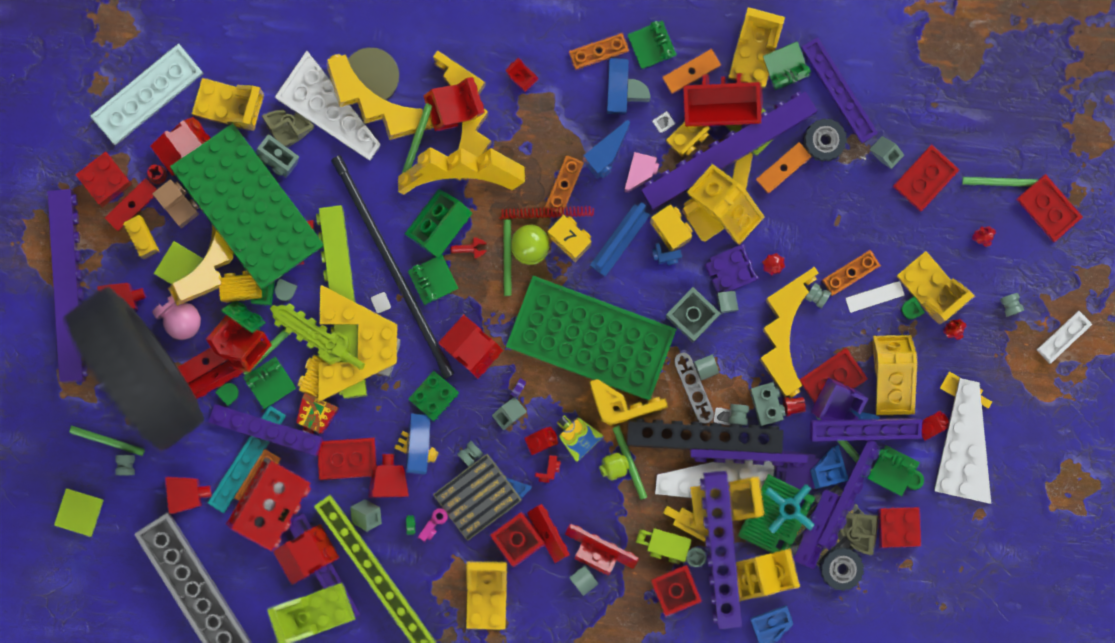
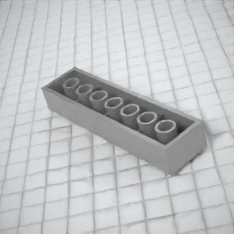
[134,513,252,643]

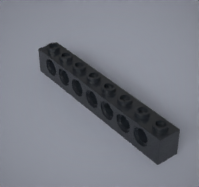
[627,419,784,454]

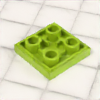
[154,241,203,284]
[54,488,104,537]

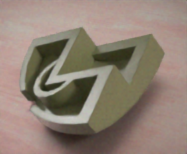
[262,110,314,148]
[840,513,879,555]

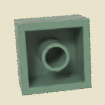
[665,287,721,343]

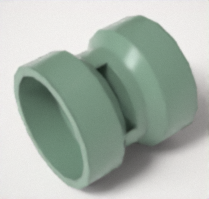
[805,283,831,309]
[1000,293,1024,317]
[728,404,749,426]
[457,441,484,467]
[115,455,135,475]
[686,548,706,567]

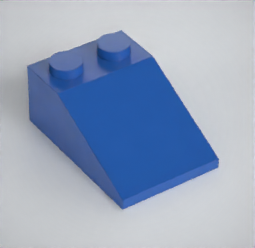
[583,120,630,179]

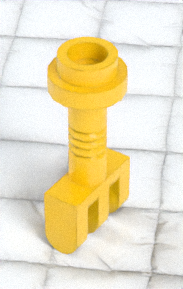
[394,431,438,463]

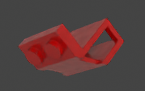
[423,77,485,131]
[150,117,211,176]
[438,314,503,379]
[206,315,272,372]
[273,524,340,585]

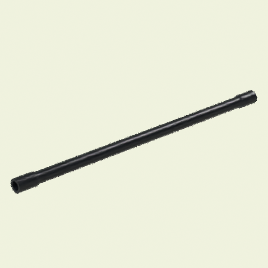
[331,155,455,379]

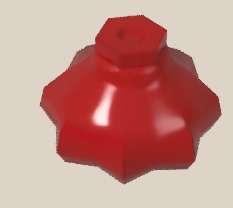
[972,226,996,247]
[762,253,785,275]
[943,319,966,340]

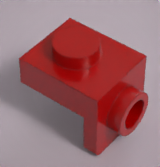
[505,58,538,92]
[922,411,949,440]
[524,426,558,455]
[535,455,561,483]

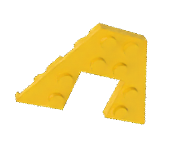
[318,285,397,401]

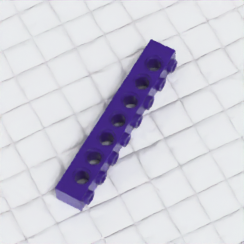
[700,471,742,629]

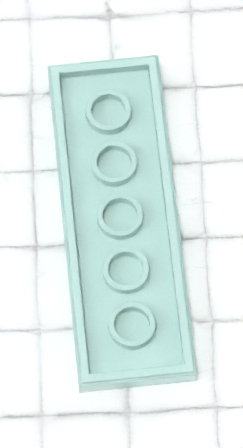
[91,44,203,146]

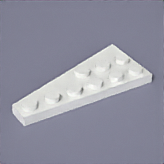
[275,51,381,161]
[934,378,991,504]
[655,460,774,498]

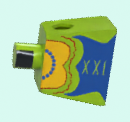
[557,415,603,462]

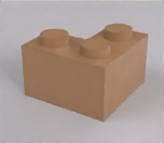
[152,179,199,228]

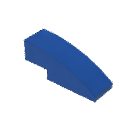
[607,58,629,115]
[407,414,430,474]

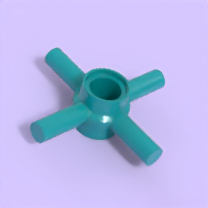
[765,484,815,533]

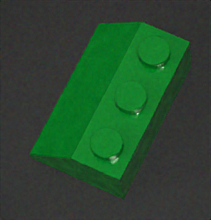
[405,189,473,258]

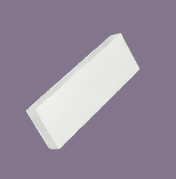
[1037,311,1092,364]

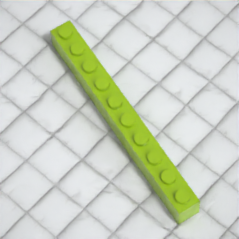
[316,205,368,399]
[314,495,437,643]

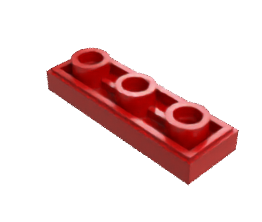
[105,178,157,232]
[177,347,228,384]
[188,361,244,399]
[527,504,570,563]

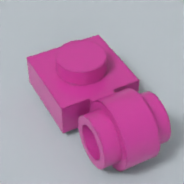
[418,509,448,541]

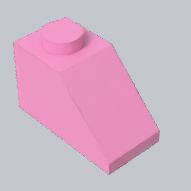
[625,152,659,192]

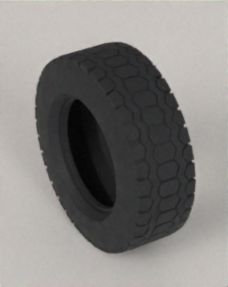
[64,286,205,452]

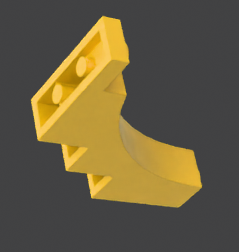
[433,51,491,181]
[326,54,434,140]
[759,267,819,398]

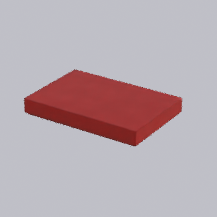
[893,144,960,212]
[1016,174,1083,242]
[799,348,868,404]
[318,438,377,480]

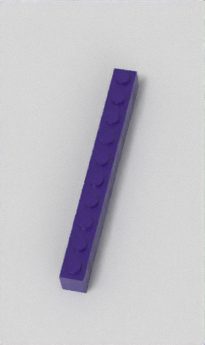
[641,91,817,211]
[48,189,89,383]

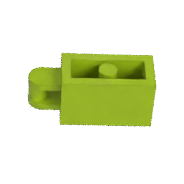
[636,528,691,565]

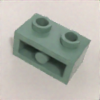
[256,134,299,178]
[750,383,786,427]

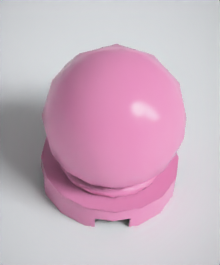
[152,296,201,340]

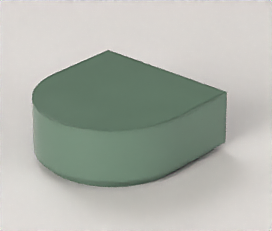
[275,278,298,301]

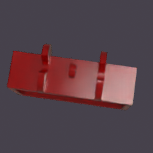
[684,73,763,127]

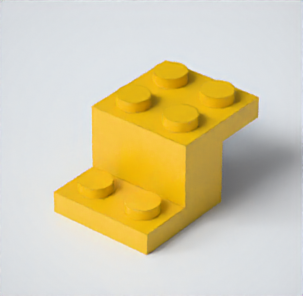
[736,549,800,601]

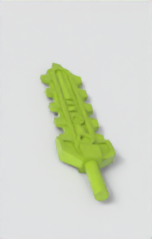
[270,303,365,370]

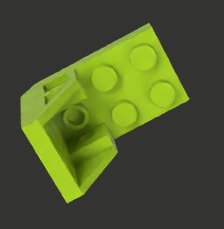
[267,583,355,643]

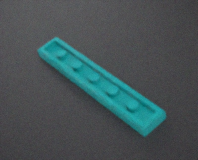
[208,406,286,513]

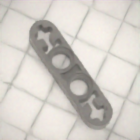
[674,353,714,424]

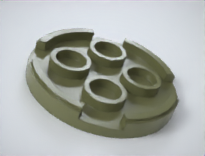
[348,48,399,100]

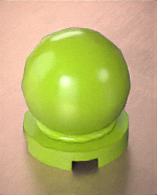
[511,225,549,265]

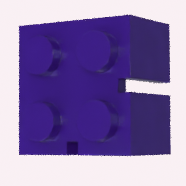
[811,378,868,420]

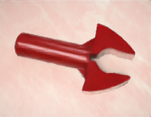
[450,237,487,259]

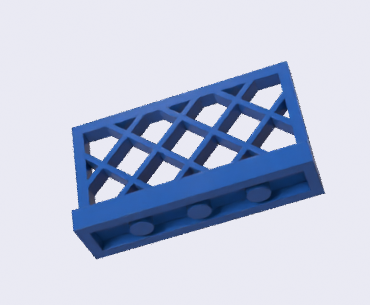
[590,202,650,277]

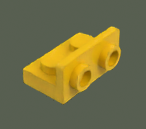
[666,122,710,157]

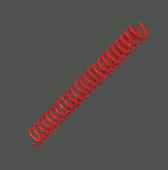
[499,206,594,220]

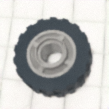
[803,118,847,162]
[820,547,864,591]

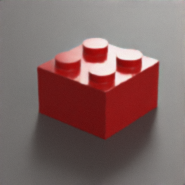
[76,151,133,208]
[878,507,921,548]
[490,512,546,567]
[650,565,702,616]

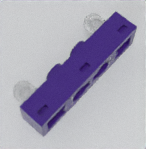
[789,489,841,570]

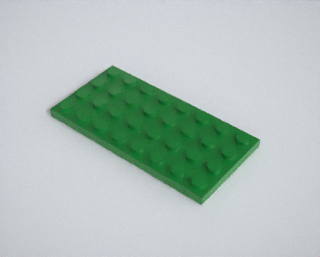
[170,123,324,290]
[506,276,677,401]

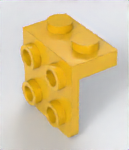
[682,199,725,242]

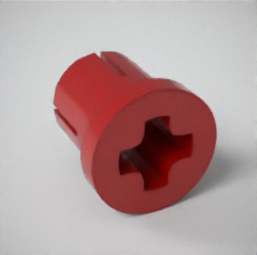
[147,165,167,184]
[783,397,806,417]

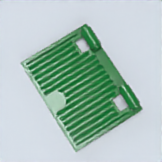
[738,474,815,553]

